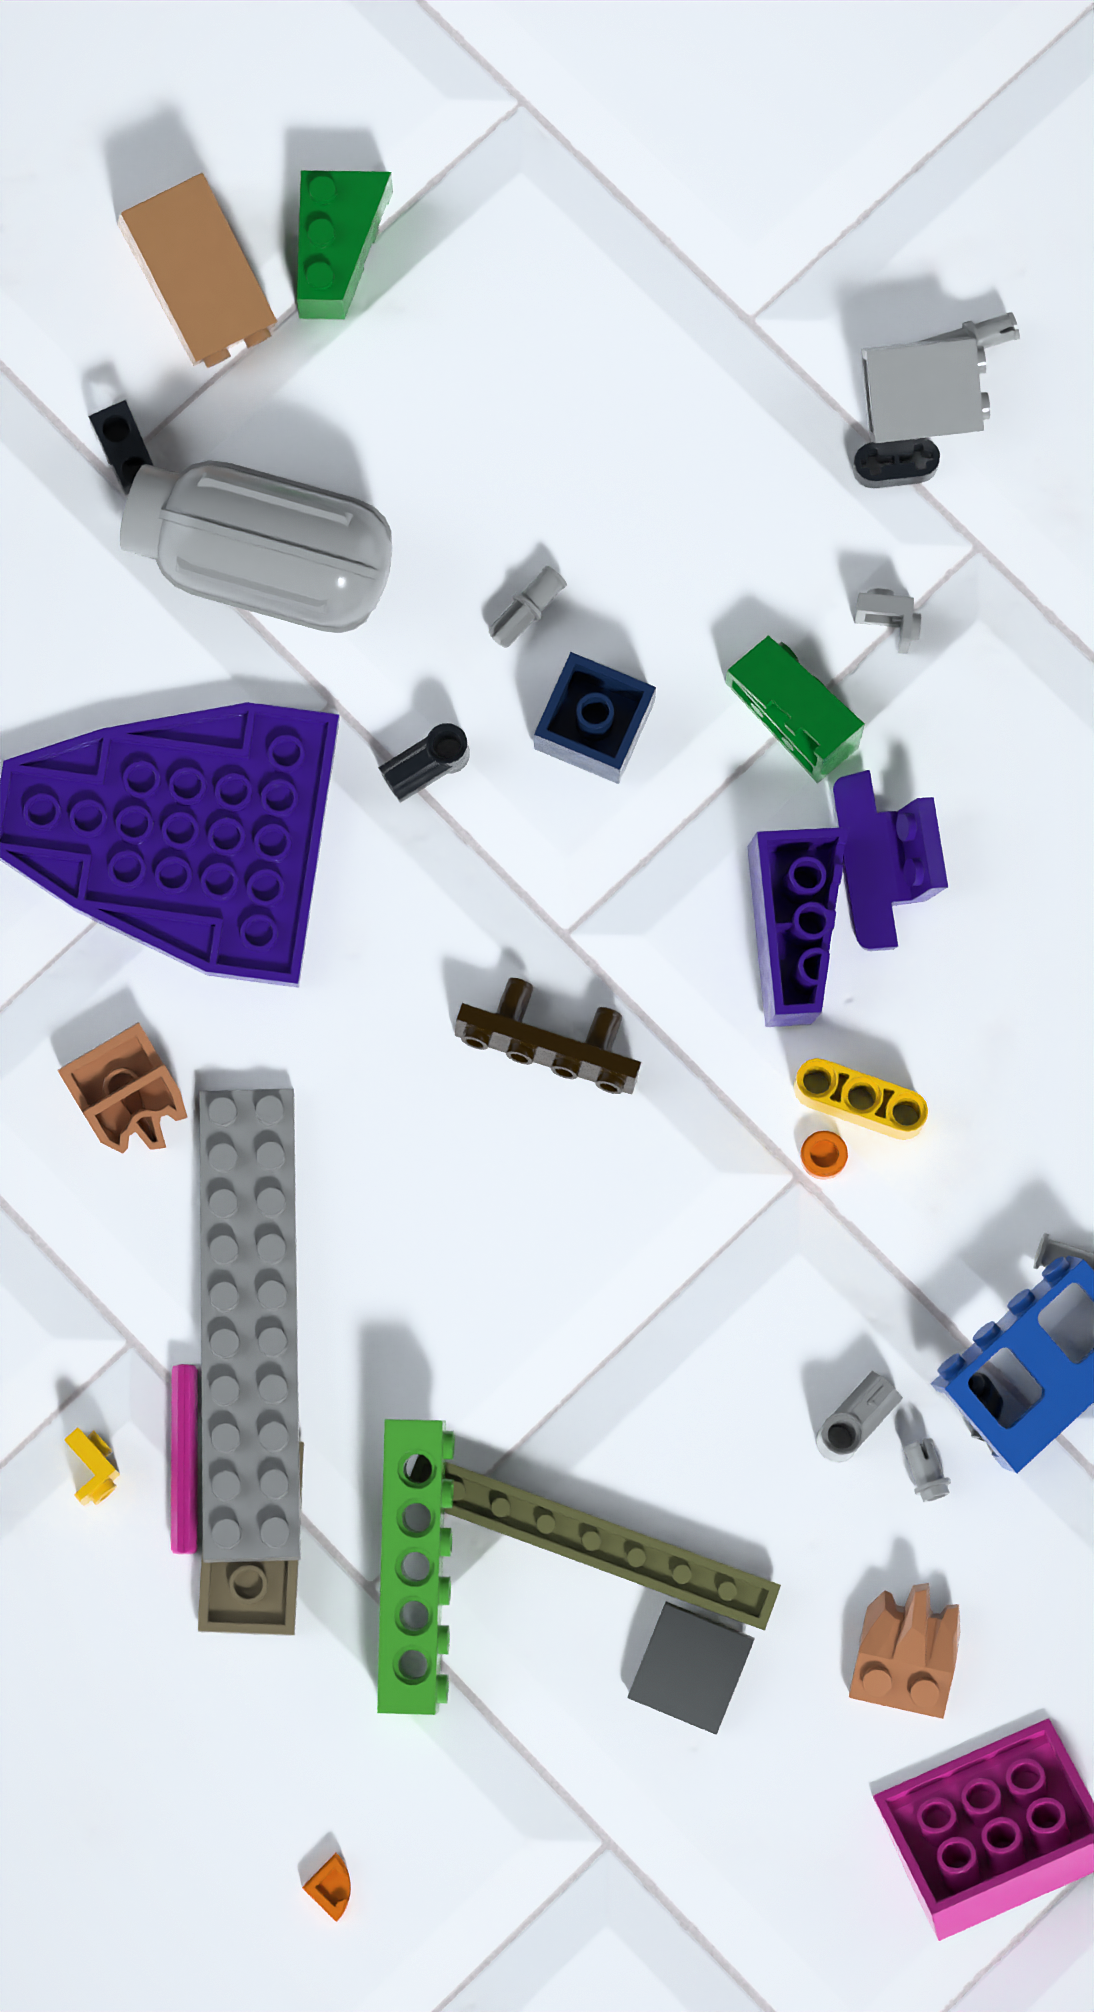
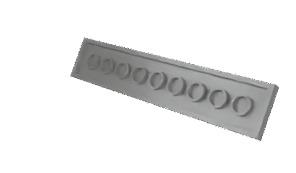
[199,1088,301,1563]

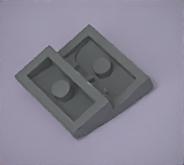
[627,1601,755,1735]

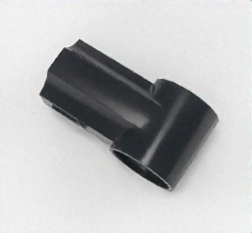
[378,723,470,803]

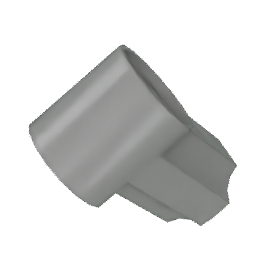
[816,1370,903,1463]

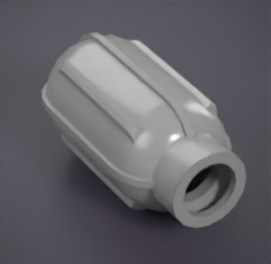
[120,460,393,634]

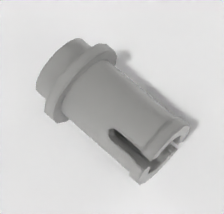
[903,1438,951,1503]

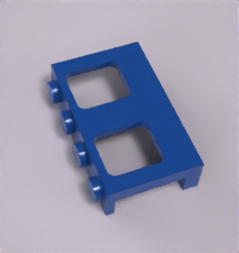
[930,1255,1094,1474]

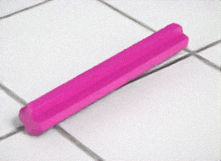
[171,1364,198,1555]

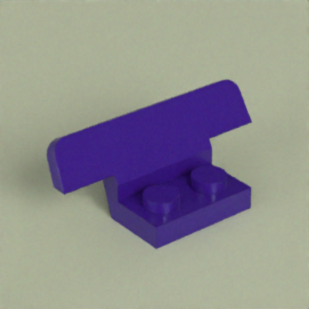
[833,769,948,952]

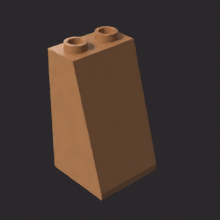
[117,172,278,369]

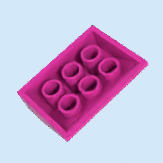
[873,1718,1094,1942]

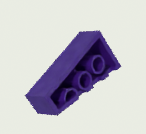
[747,827,849,1027]

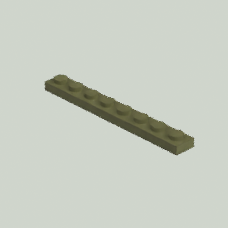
[410,1454,781,1631]

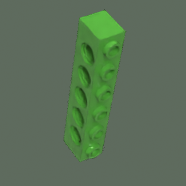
[377,1419,455,1715]

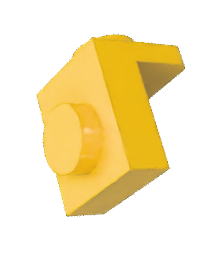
[64,1427,120,1506]

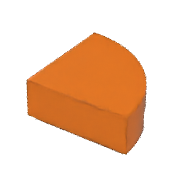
[302,1852,351,1922]

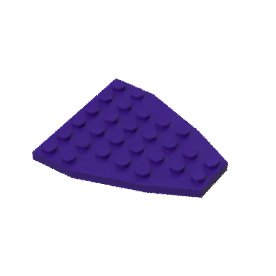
[0,702,340,988]

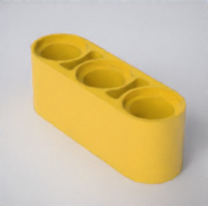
[794,1058,928,1140]

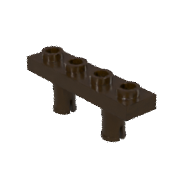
[454,977,641,1095]

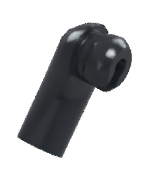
[968,1372,1004,1442]

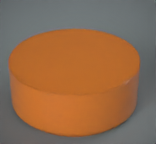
[800,1130,848,1180]

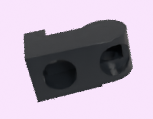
[88,399,154,495]

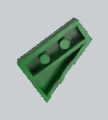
[297,170,393,320]
[725,635,865,784]

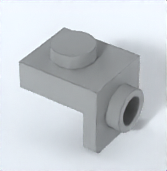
[854,588,922,654]

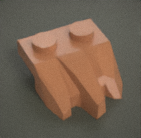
[57,1022,188,1154]
[849,1583,961,1719]

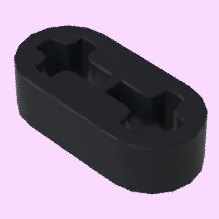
[852,438,940,488]

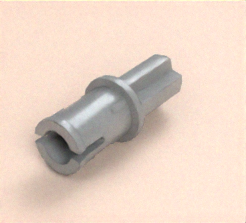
[488,565,567,648]

